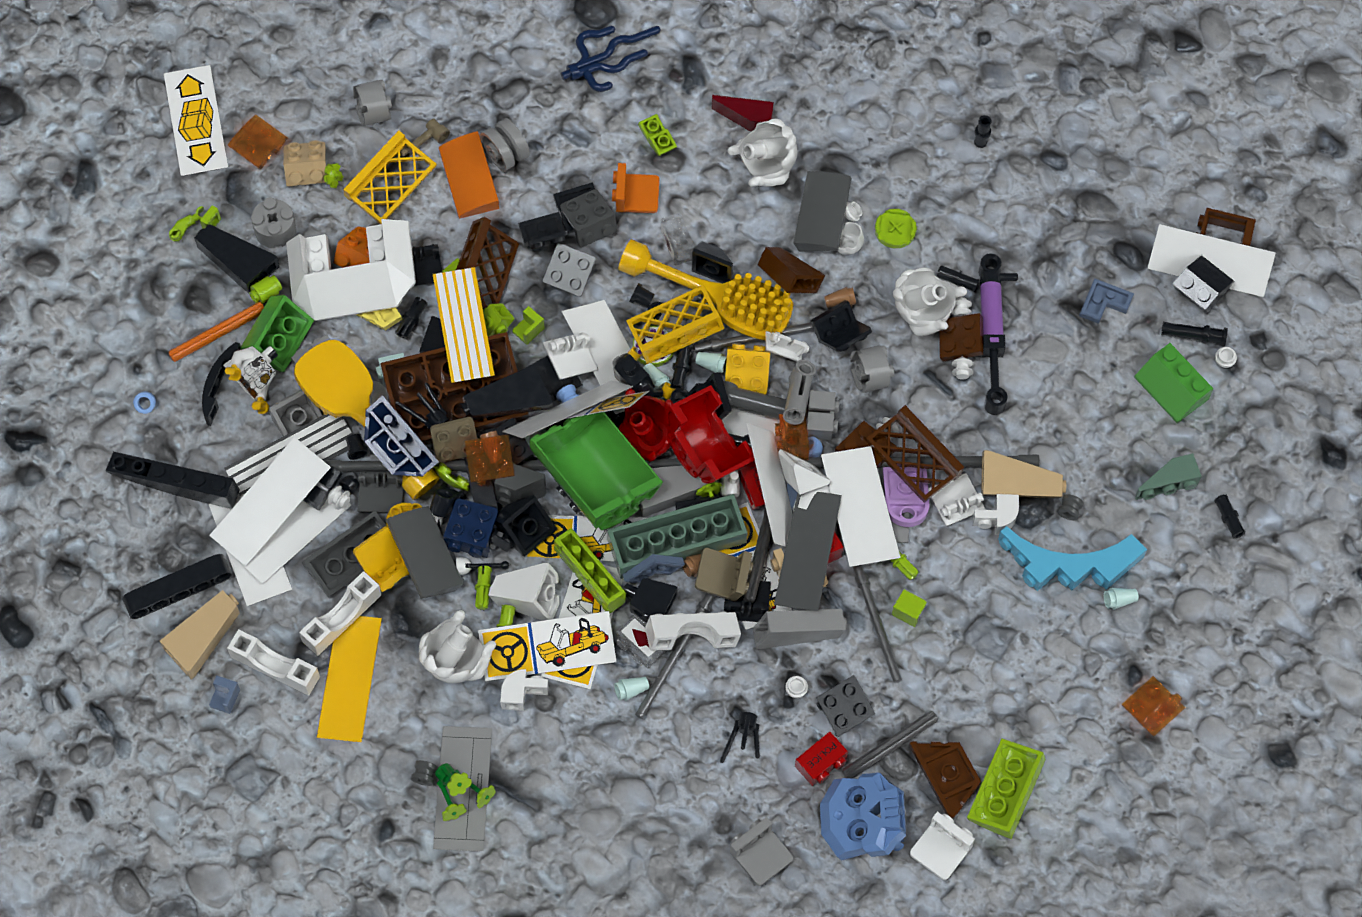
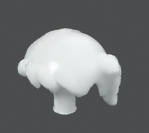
[728,119,798,187]
[893,268,967,336]
[419,610,496,683]

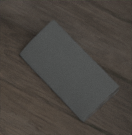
[793,171,852,252]
[386,506,464,599]
[302,511,386,597]

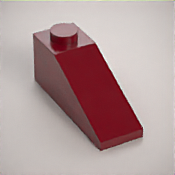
[711,95,774,132]

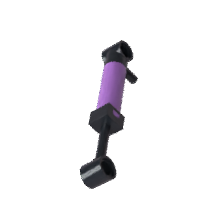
[978,253,1018,415]

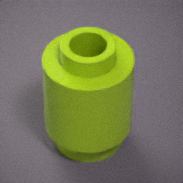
[249,275,282,304]

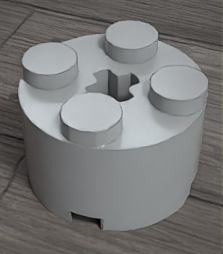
[353,79,392,126]
[251,197,296,248]
[850,345,894,393]

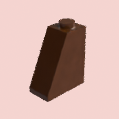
[757,247,825,293]

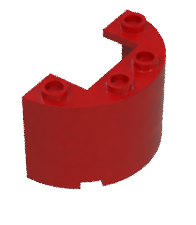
[665,385,755,484]

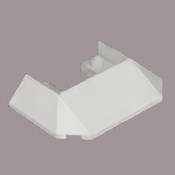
[286,219,416,321]

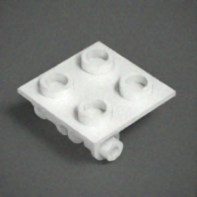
[543,332,598,380]
[928,473,986,526]

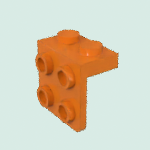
[612,163,659,213]
[333,227,370,268]

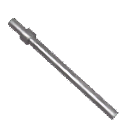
[694,322,814,353]
[853,565,902,683]

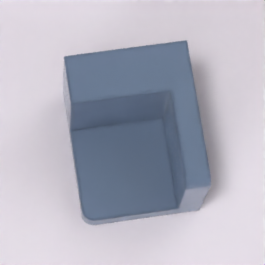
[209,675,240,714]

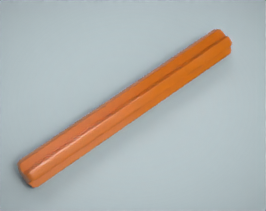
[169,302,264,362]

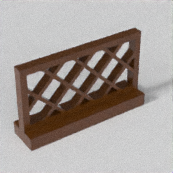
[456,217,519,309]
[865,405,964,503]

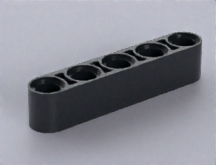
[122,554,232,619]

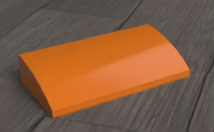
[439,131,499,219]

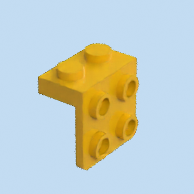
[725,343,770,394]
[353,526,409,592]

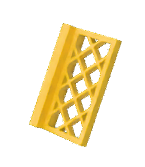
[343,130,437,224]
[626,285,725,364]

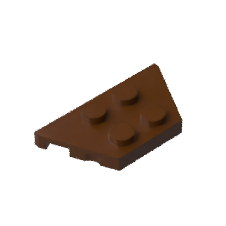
[909,741,981,819]

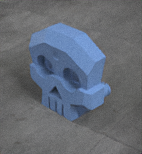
[820,772,906,861]

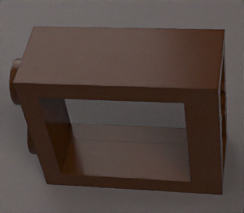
[1196,208,1256,246]

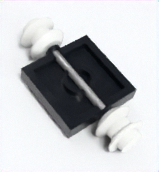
[273,451,351,511]

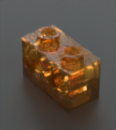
[775,414,809,460]

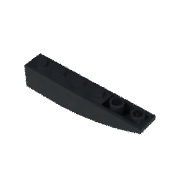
[105,451,240,509]

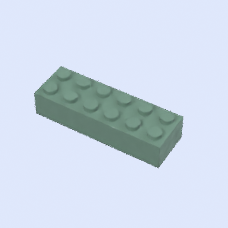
[607,494,748,579]

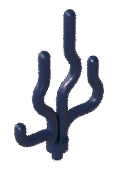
[561,26,661,92]

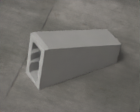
[638,465,719,517]
[753,609,847,649]

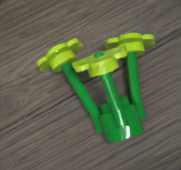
[435,763,496,821]

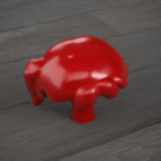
[618,388,673,462]

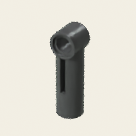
[723,381,786,421]

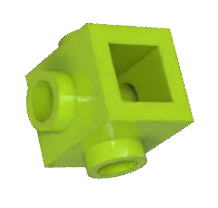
[483,303,515,336]

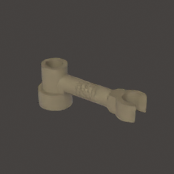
[400,118,450,158]

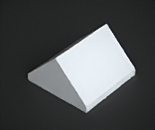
[778,449,831,495]

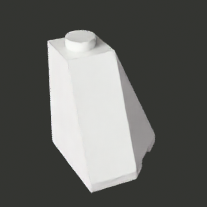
[488,563,559,621]

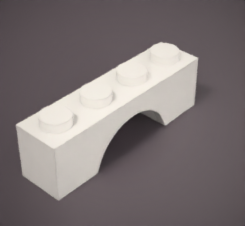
[299,571,381,656]
[645,611,741,650]
[227,629,320,696]

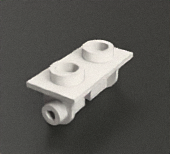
[766,331,809,362]

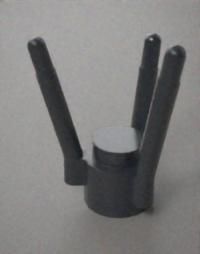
[395,383,449,430]
[720,712,760,763]

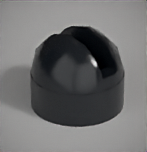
[339,475,359,495]

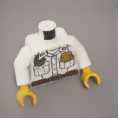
[223,346,278,414]

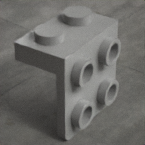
[730,817,793,886]

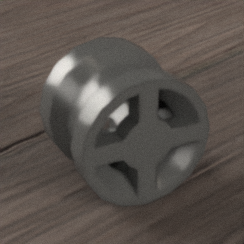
[1057,494,1084,521]
[411,760,437,786]

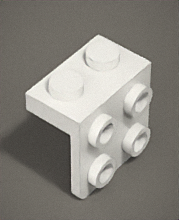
[910,811,975,880]

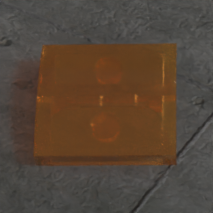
[228,115,288,169]

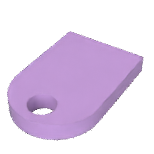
[882,467,929,527]

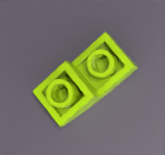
[638,114,677,156]

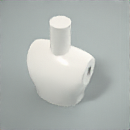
[720,470,740,497]

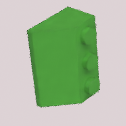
[240,295,314,372]
[1134,343,1214,423]

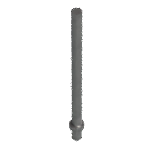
[635,593,715,719]

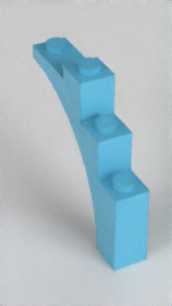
[998,526,1147,591]

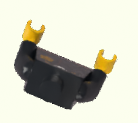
[612,346,675,399]

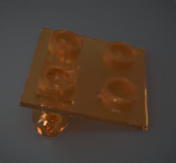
[465,435,515,486]
[1121,676,1185,737]

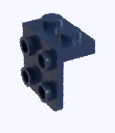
[443,499,498,558]

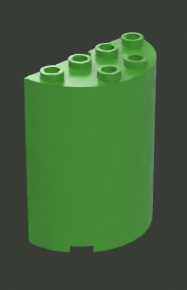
[529,412,663,530]

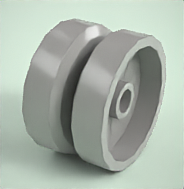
[480,118,530,172]

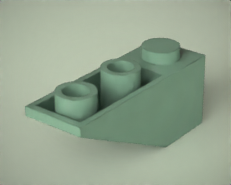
[1135,453,1202,500]

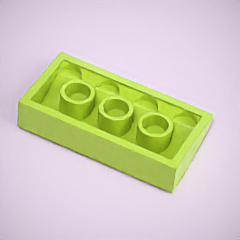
[967,738,1046,839]

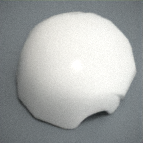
[838,222,864,255]

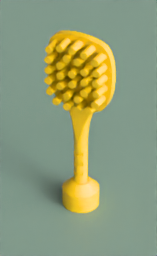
[618,239,793,340]
[294,340,440,500]

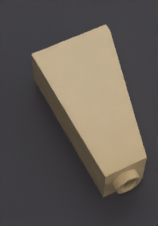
[981,450,1066,498]
[160,590,240,679]

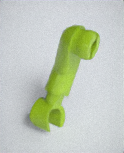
[169,206,204,242]

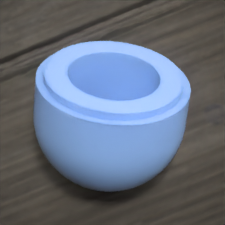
[133,391,156,414]
[800,436,823,457]

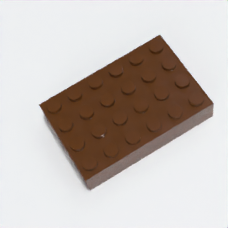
[380,332,529,445]

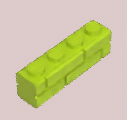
[554,528,626,614]

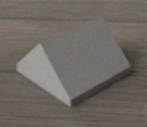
[269,389,322,436]

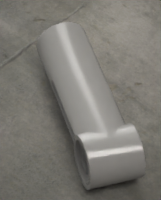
[783,359,816,425]

